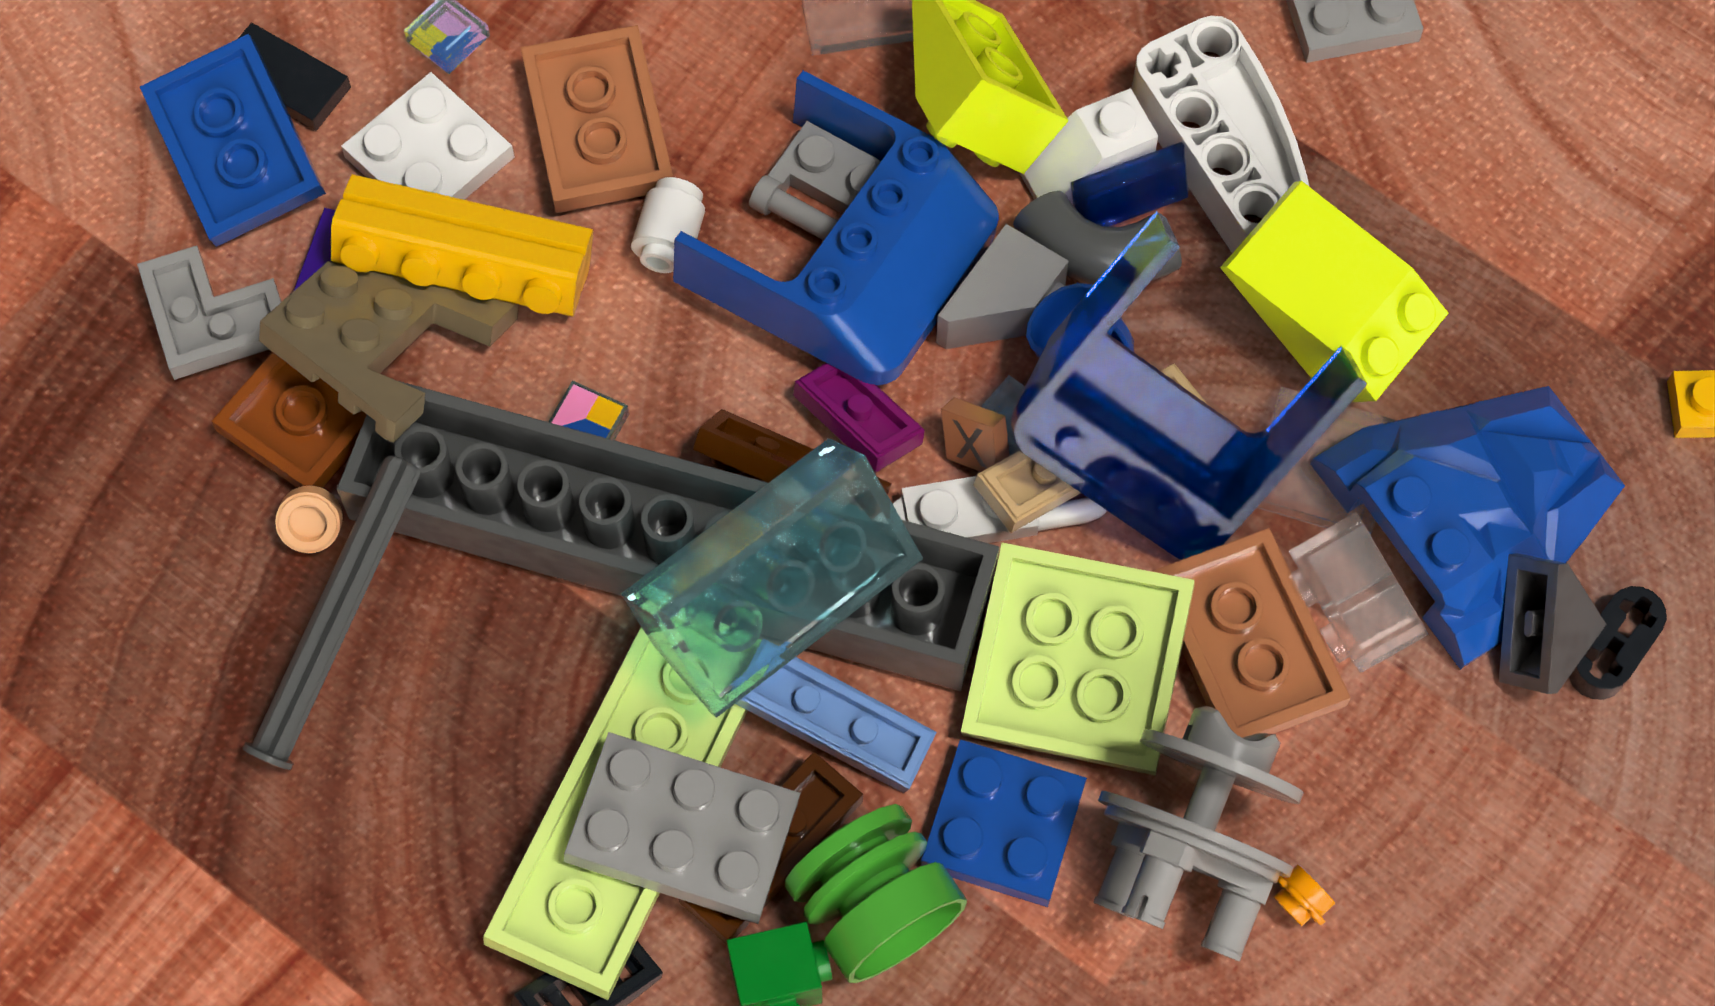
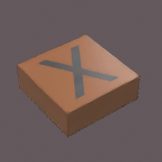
[941,397,1010,472]

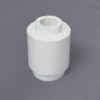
[631,177,705,273]

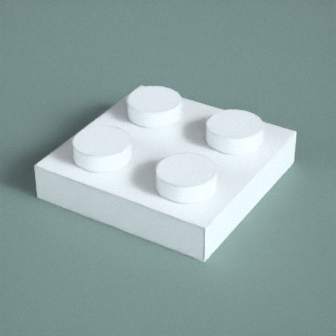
[341,72,515,200]

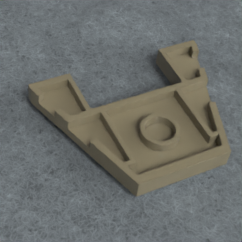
[259,261,519,443]

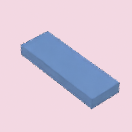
[731,640,937,793]

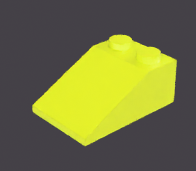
[912,0,1069,174]
[1220,181,1449,403]

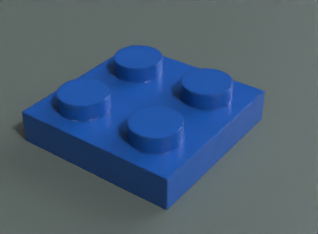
[921,739,1087,907]

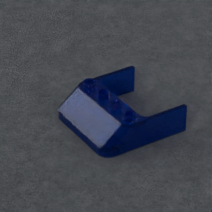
[1011,211,1368,560]

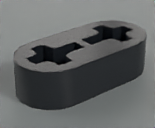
[1569,586,1667,700]

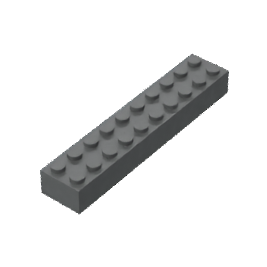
[337,380,1000,691]

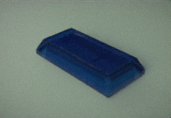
[1070,142,1189,226]

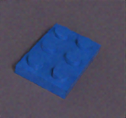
[140,34,326,247]

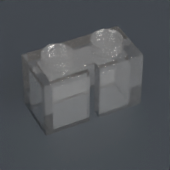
[1289,512,1429,673]

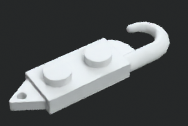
[880,474,1117,543]

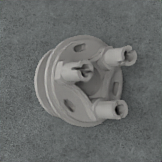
[1093,706,1304,962]

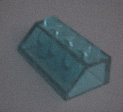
[621,438,923,718]

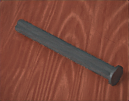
[242,455,420,770]

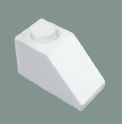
[1019,88,1158,205]

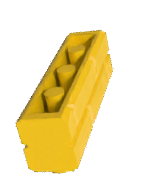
[331,174,593,317]

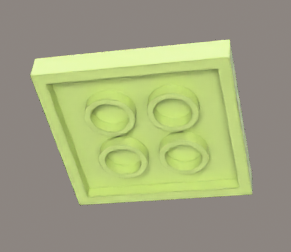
[961,543,1195,775]

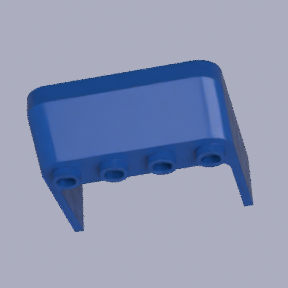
[673,70,999,385]

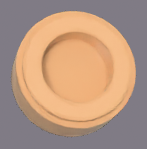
[275,486,343,553]

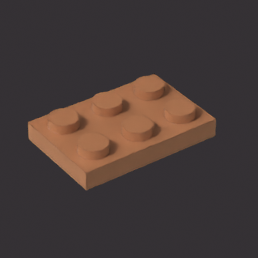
[521,25,673,213]
[1152,528,1351,738]

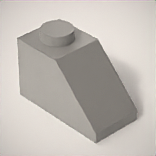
[936,224,1069,349]

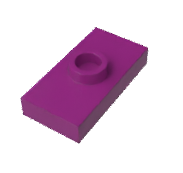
[793,363,925,473]

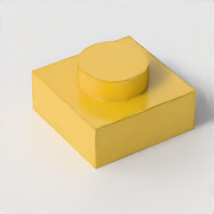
[1667,370,1715,438]

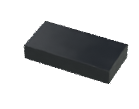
[239,22,351,131]

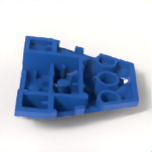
[1310,386,1625,670]

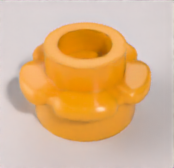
[1273,864,1336,926]

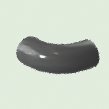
[1013,191,1182,288]

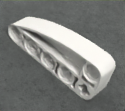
[1131,15,1309,253]

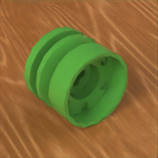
[785,804,967,983]

